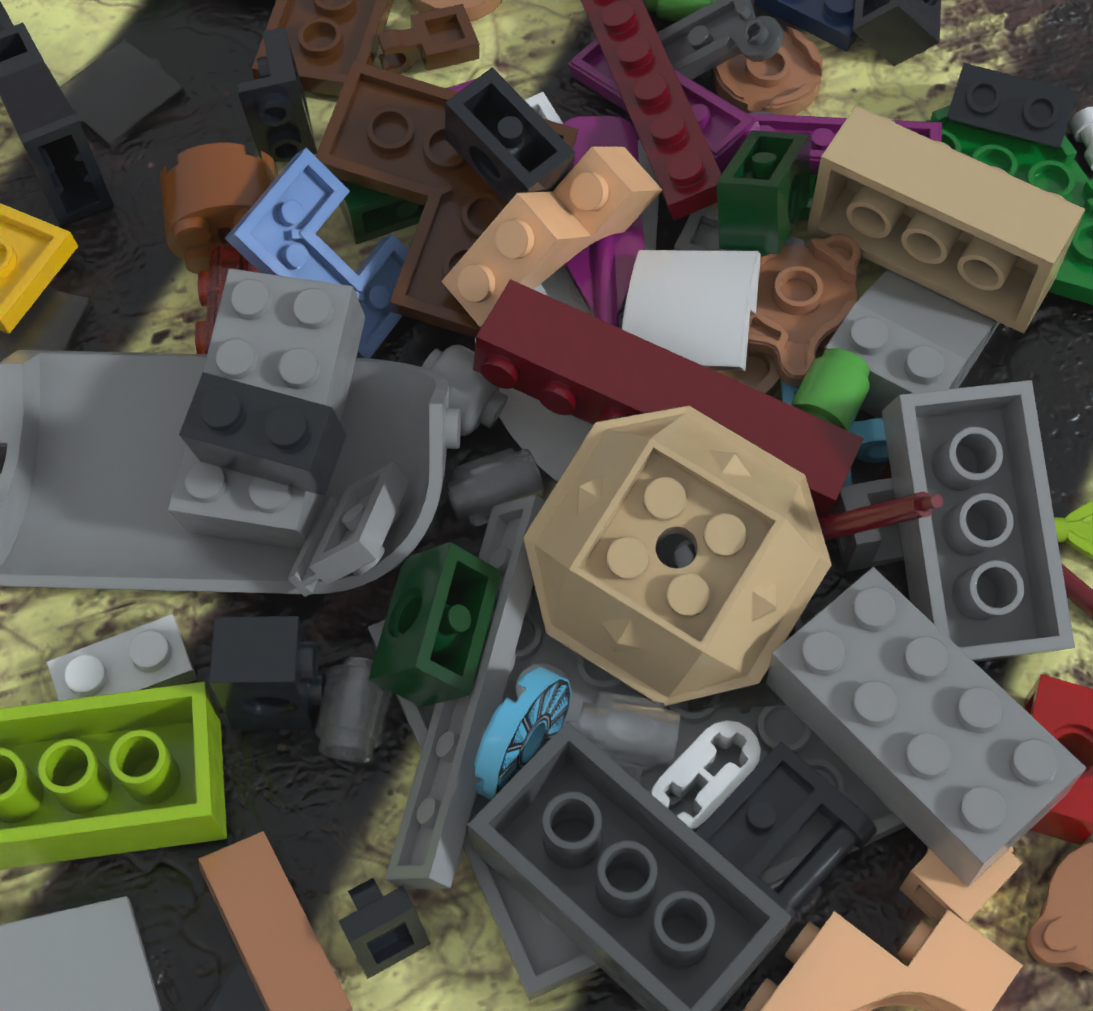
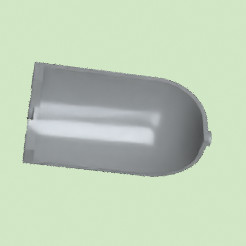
[0,350,461,594]

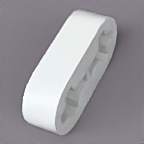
[652,720,761,832]

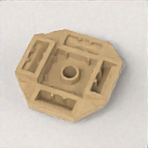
[523,406,832,707]

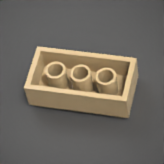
[806,106,1085,334]

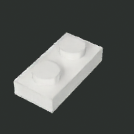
[47,614,197,701]

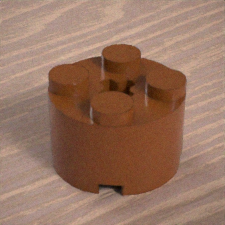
[159,142,278,274]

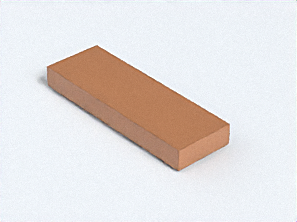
[198,831,352,1011]

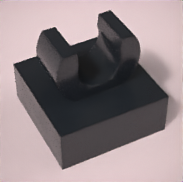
[339,878,431,979]

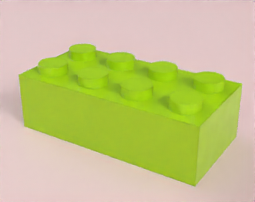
[0,681,227,870]

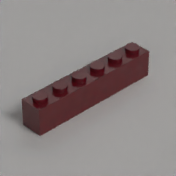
[473,279,864,518]

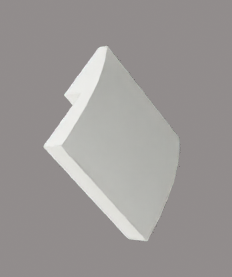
[622,250,761,371]

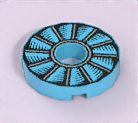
[474,667,571,800]

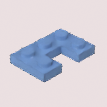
[225,148,409,359]

